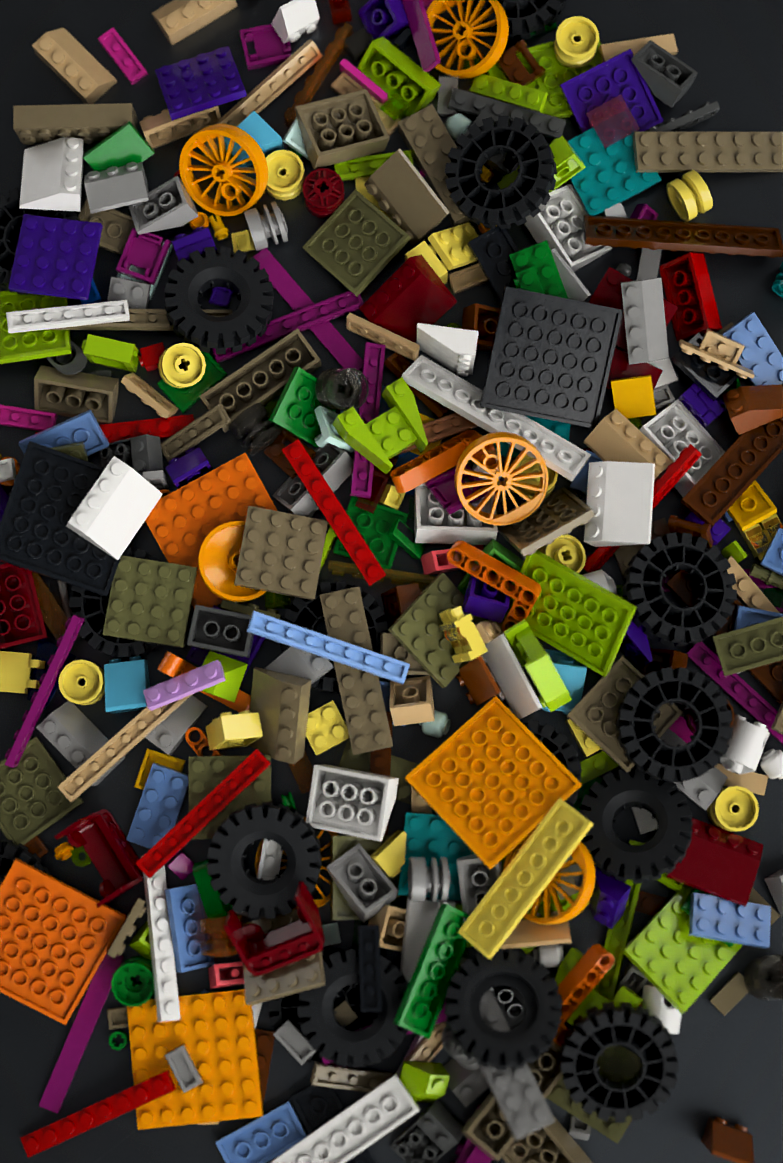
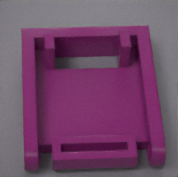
[239,24,292,71]
[116,227,171,285]
[426,464,488,514]

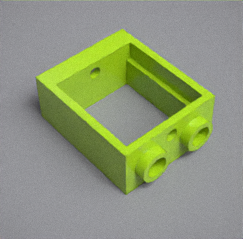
[82,334,141,373]

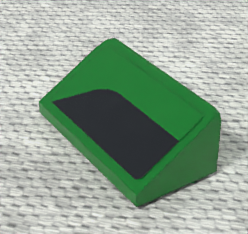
[386,518,426,559]

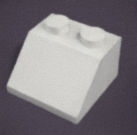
[271,0,320,44]

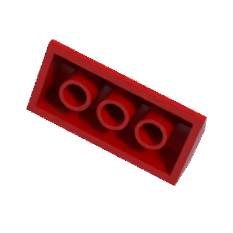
[659,252,722,341]

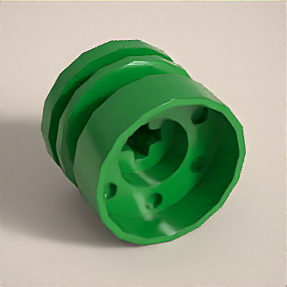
[111,956,155,1007]

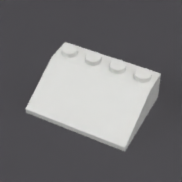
[19,137,84,212]
[524,184,612,272]
[417,323,479,376]
[639,399,725,497]
[66,456,163,561]
[584,461,655,547]
[414,482,498,545]
[481,633,542,719]
[306,764,399,841]

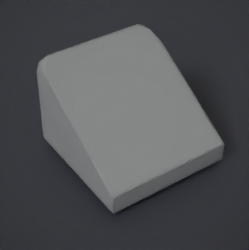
[602,202,627,218]
[568,1114,591,1141]

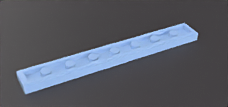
[247,611,410,684]

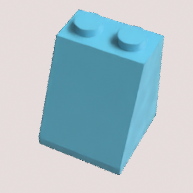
[224,111,284,167]
[539,649,587,714]
[104,656,150,714]

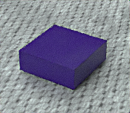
[209,287,233,309]

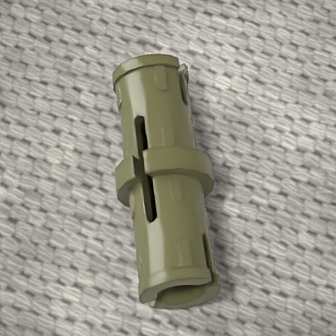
[749,563,783,590]

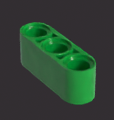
[192,859,232,921]

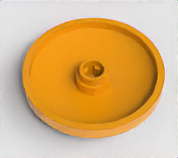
[198,521,266,602]

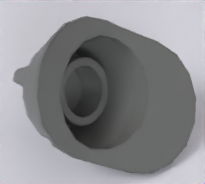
[46,341,87,375]

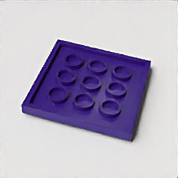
[155,46,247,120]
[559,49,664,134]
[8,214,103,300]

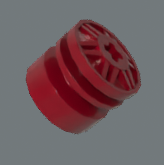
[303,168,345,219]

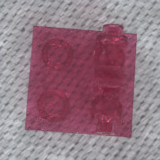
[586,95,640,148]

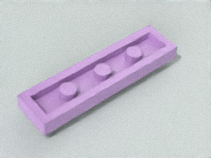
[143,660,226,711]

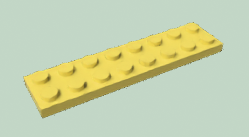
[458,798,593,959]

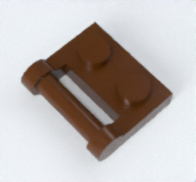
[496,40,546,86]
[264,429,316,480]
[668,515,713,548]

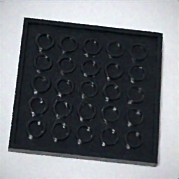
[480,286,623,428]
[0,441,121,597]

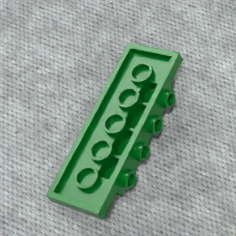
[509,240,568,299]
[394,903,470,1039]

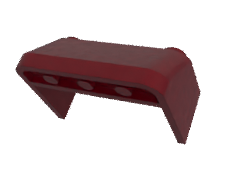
[54,809,144,907]
[223,881,325,976]

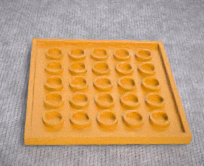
[405,696,582,870]
[127,989,263,1130]

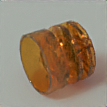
[199,916,243,957]

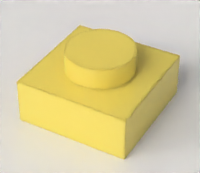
[231,230,255,253]
[379,484,406,510]

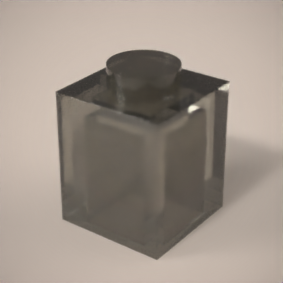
[344,28,374,64]

